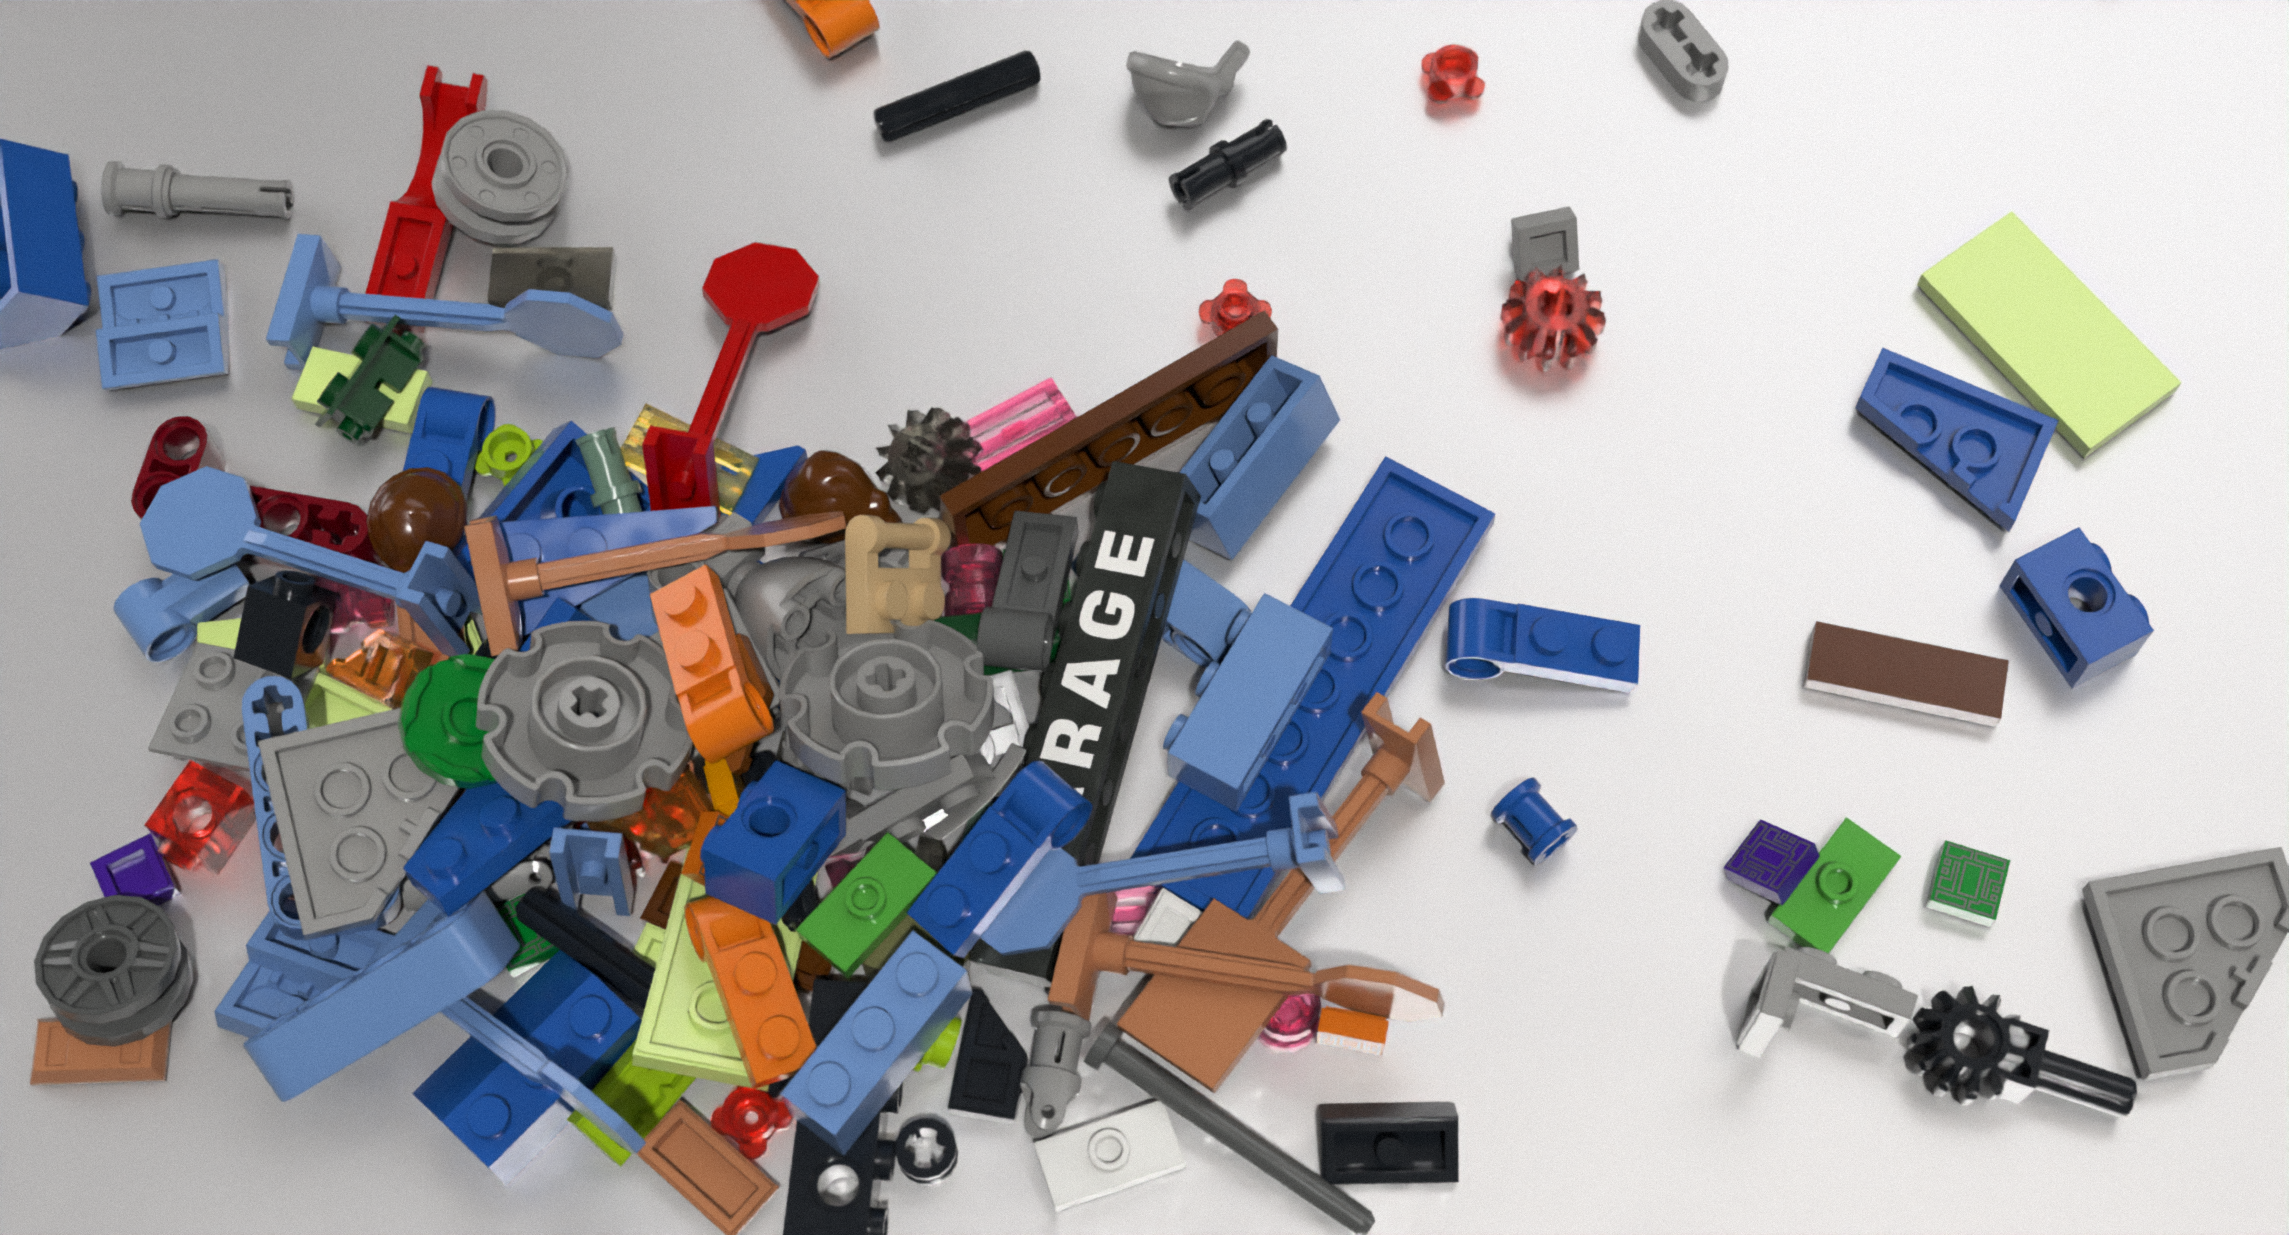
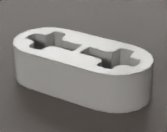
[1638,0,1729,102]

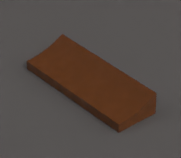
[937,310,1278,569]

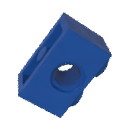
[1999,527,2154,689]
[700,760,846,925]

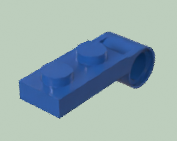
[403,386,496,501]
[1445,598,1640,693]
[907,761,1092,958]

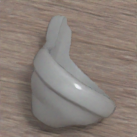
[1126,40,1250,128]

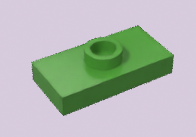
[1768,817,1901,954]
[796,832,937,979]

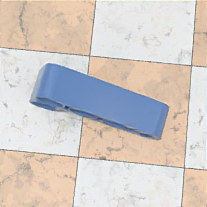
[242,676,402,940]
[243,890,520,1102]

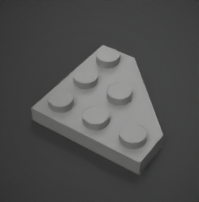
[258,708,461,940]
[2082,847,2289,1081]

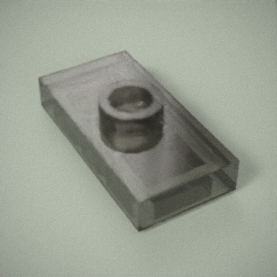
[487,247,617,310]

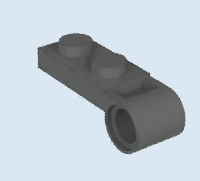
[977,511,1079,672]

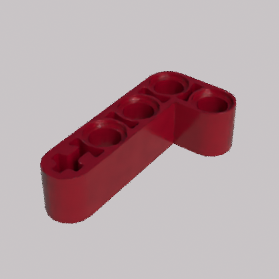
[131,416,382,572]

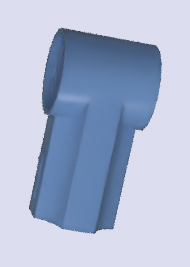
[113,563,250,662]

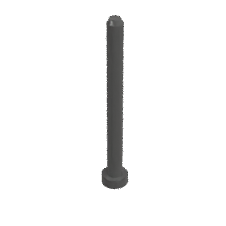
[1083,1022,1376,1235]

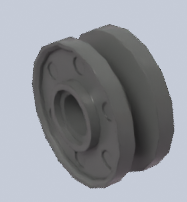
[34,895,194,1047]

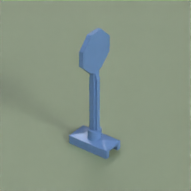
[266,234,624,370]
[139,466,483,657]
[549,570,659,916]
[980,792,1346,956]
[369,899,647,1154]

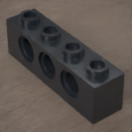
[783,979,903,1235]

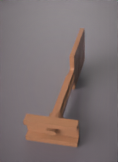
[1116,692,1445,1094]

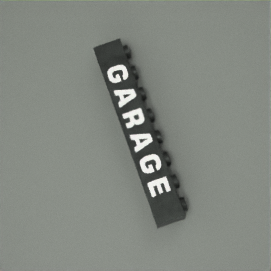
[970,461,1201,988]

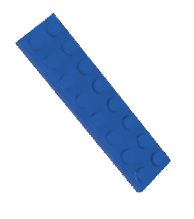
[1130,456,1496,920]

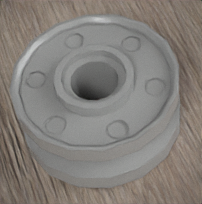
[431,111,569,244]

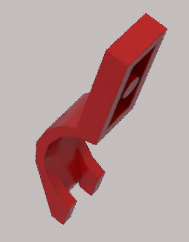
[365,65,488,334]

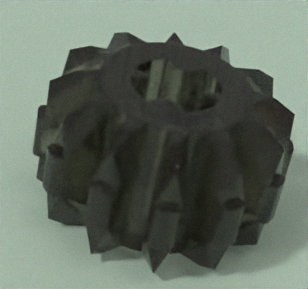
[875,407,984,515]

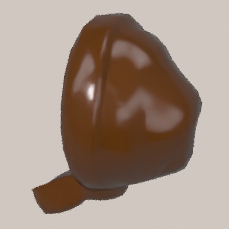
[778,450,903,543]
[366,467,468,573]

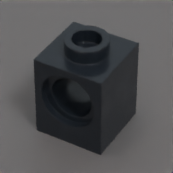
[233,570,338,679]

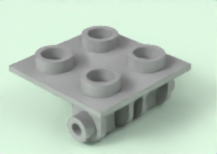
[148,642,320,772]

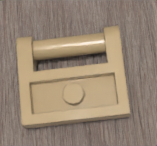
[845,515,951,634]

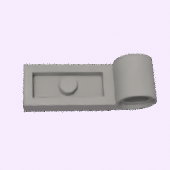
[828,754,995,858]

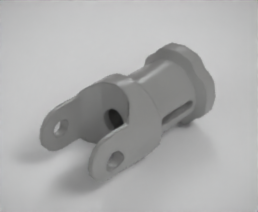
[1020,1011,1092,1140]

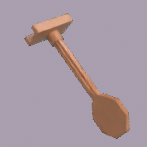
[464,511,846,656]
[1047,892,1445,1022]

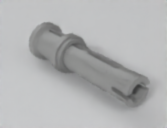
[101,161,294,219]

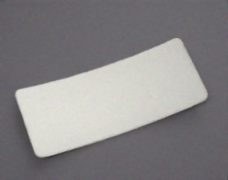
[926,743,1026,840]

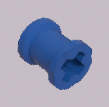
[1490,777,1578,865]

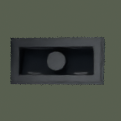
[1319,1102,1459,1184]

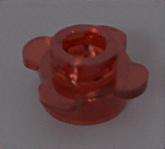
[1421,44,1485,104]
[1199,279,1272,337]
[711,1086,793,1160]

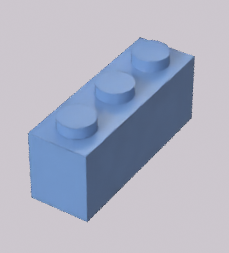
[1179,355,1340,560]
[1163,593,1333,812]
[780,931,973,1156]

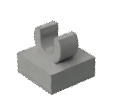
[1511,206,1579,282]

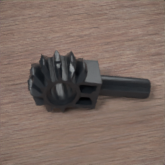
[1906,986,2137,1117]

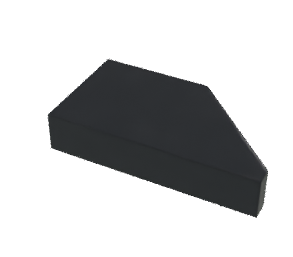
[948,988,1028,1125]

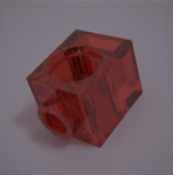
[144,760,256,876]

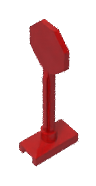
[642,242,820,517]

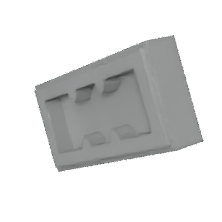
[1736,949,1802,1057]

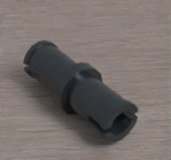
[1169,119,1287,209]

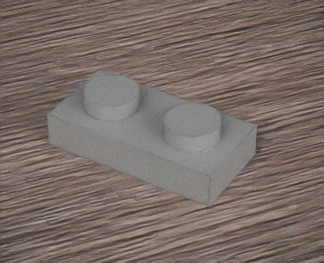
[1785,947,1918,1038]

